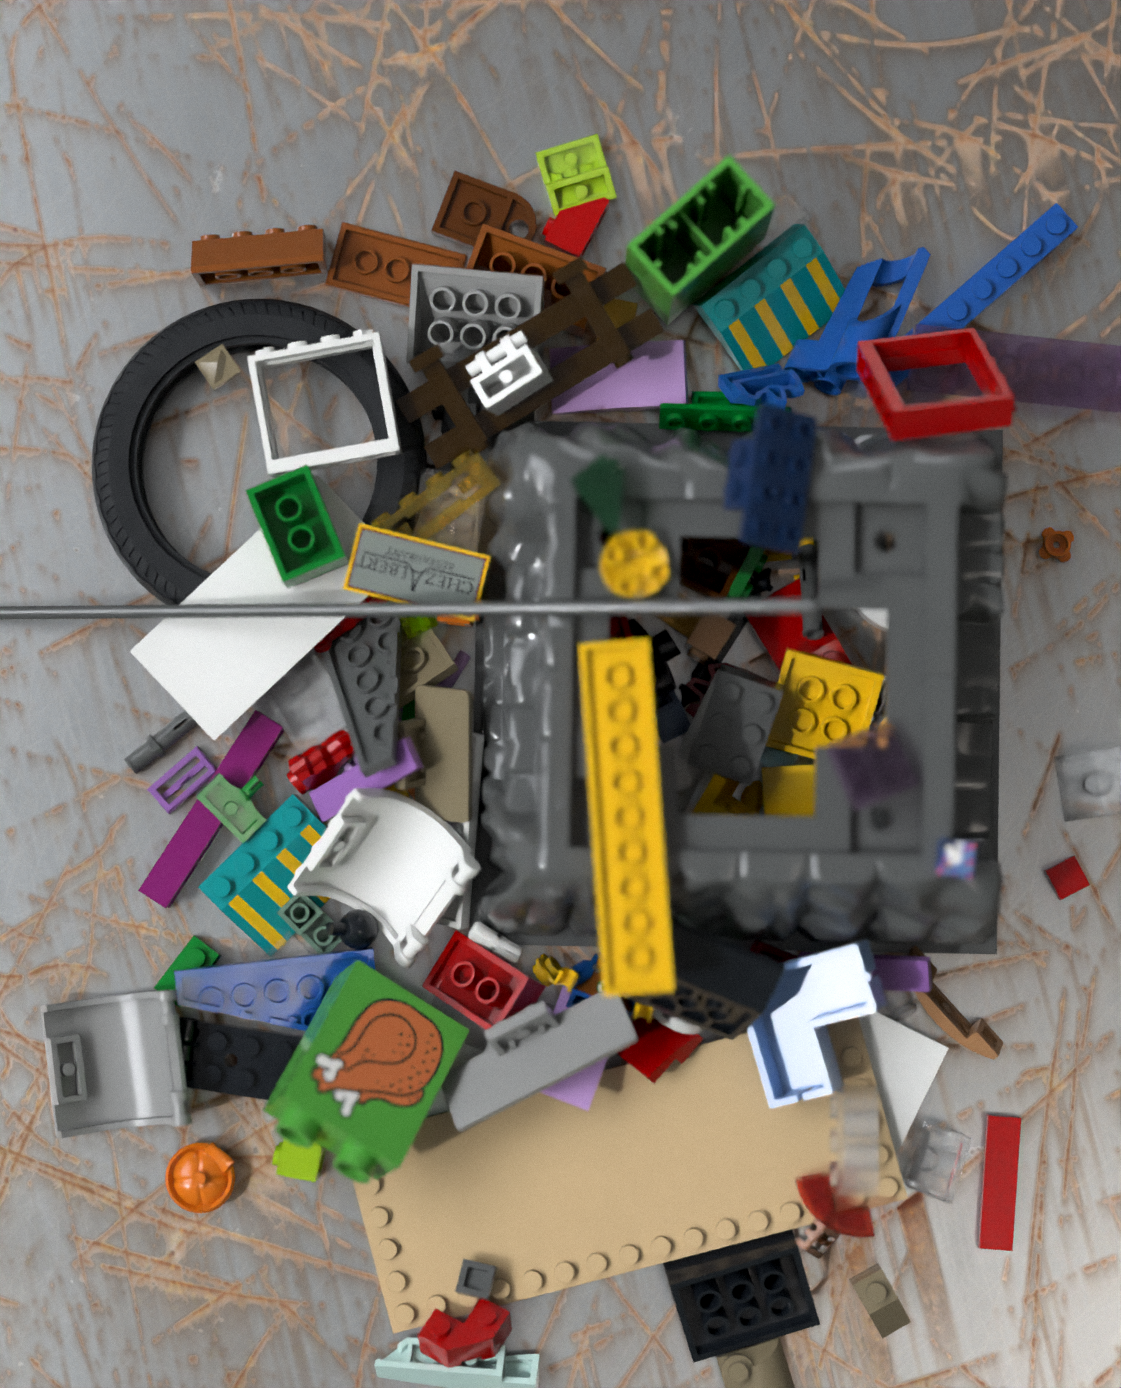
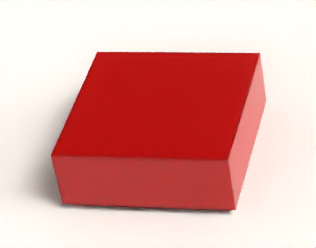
[1044,856,1090,900]

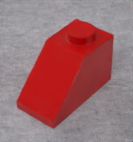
[542,197,610,258]

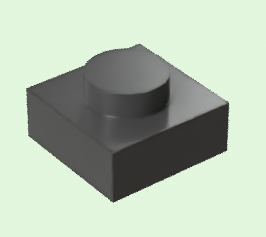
[455,1259,497,1301]

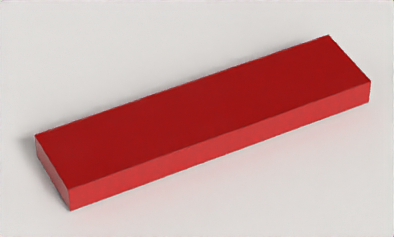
[978,1115,1021,1251]

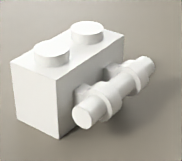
[466,330,553,416]

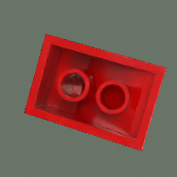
[744,578,852,676]
[421,930,546,1030]

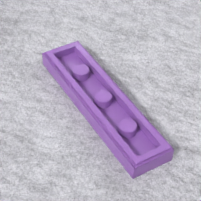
[309,737,423,823]
[798,951,932,992]

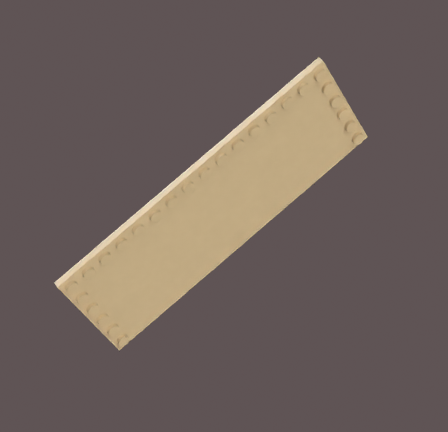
[353,1016,908,1334]

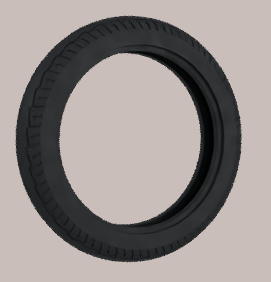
[92,299,427,605]

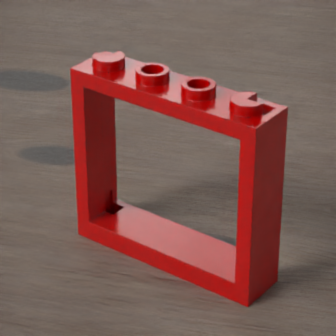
[856,328,1017,441]

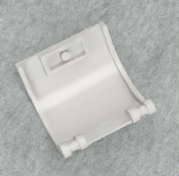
[287,788,481,968]

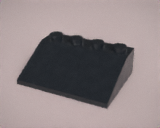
[663,1229,820,1363]

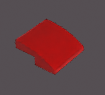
[616,1017,703,1084]

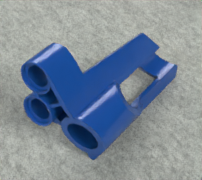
[784,247,931,396]

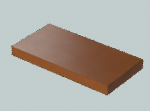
[325,222,468,308]

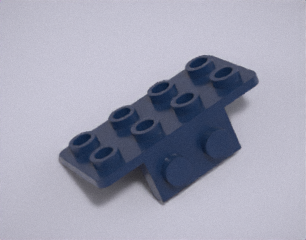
[724,404,817,554]

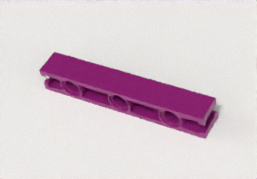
[138,710,286,908]

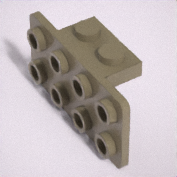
[395,685,473,823]

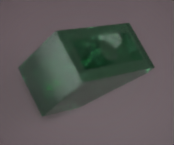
[570,454,626,538]

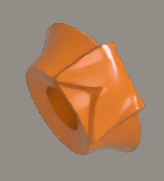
[165,1142,235,1213]

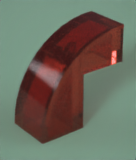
[795,1172,875,1238]

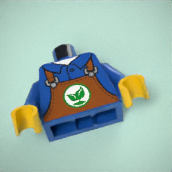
[554,952,655,1023]

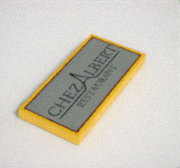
[343,523,491,622]

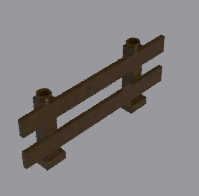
[396,256,664,469]

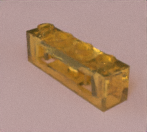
[371,451,501,540]

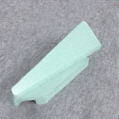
[374,1337,540,1388]

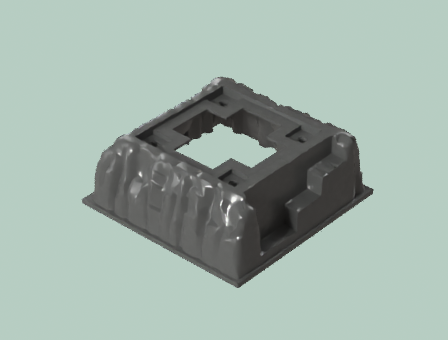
[469,421,1008,954]

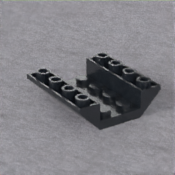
[622,917,785,1040]

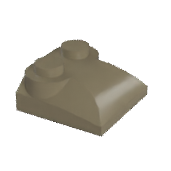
[716,1337,795,1388]

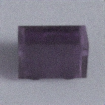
[825,721,919,814]

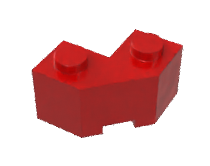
[418,1299,512,1368]

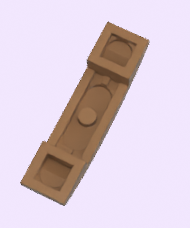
[908,945,1003,1060]

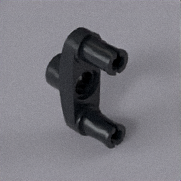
[628,618,681,699]

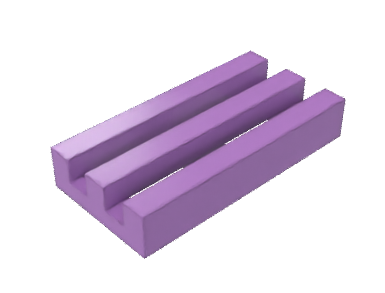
[147,746,217,814]

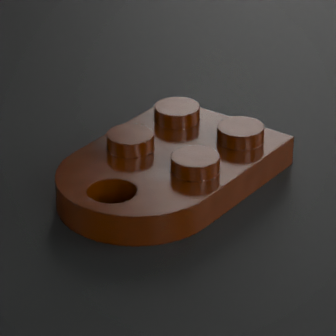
[431,171,537,249]

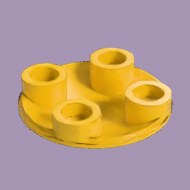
[600,530,669,600]

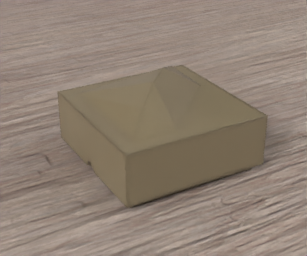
[195,344,242,391]

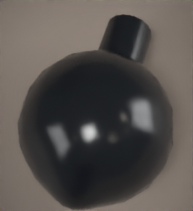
[326,909,378,949]

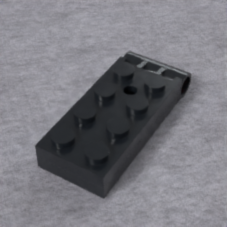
[179,1017,303,1100]

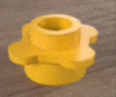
[532,953,562,987]

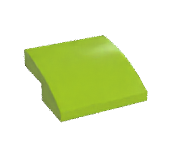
[535,133,617,217]

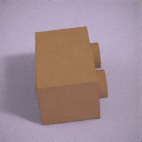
[684,614,736,665]

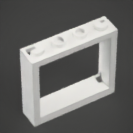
[247,329,403,478]

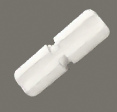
[468,921,522,964]

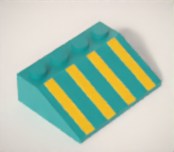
[692,224,845,371]
[198,794,331,957]

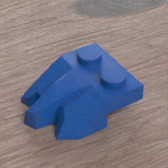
[718,363,805,409]

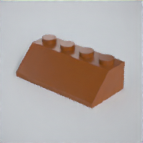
[466,224,607,338]
[191,225,329,286]

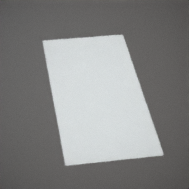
[130,475,368,740]

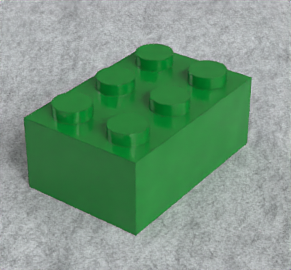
[245,464,349,589]

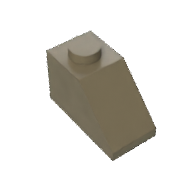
[849,1263,911,1339]

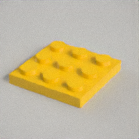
[765,648,884,759]

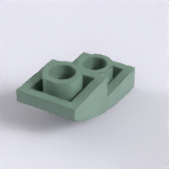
[277,896,342,953]

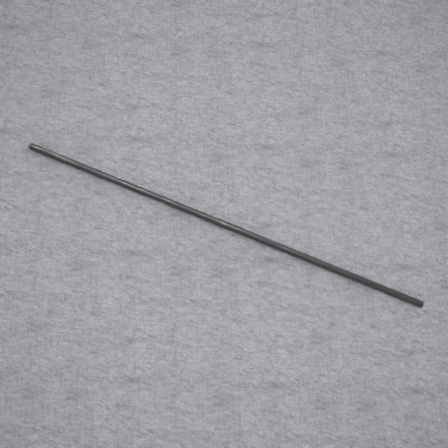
[0,599,818,620]

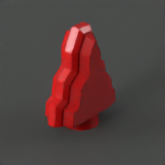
[286,730,355,795]

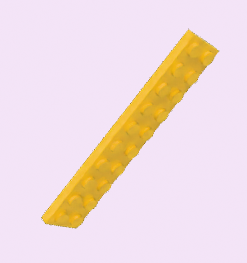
[579,639,674,996]

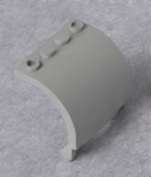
[40,989,192,1138]

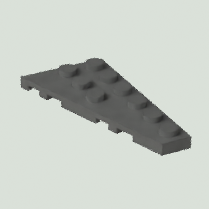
[323,601,403,778]

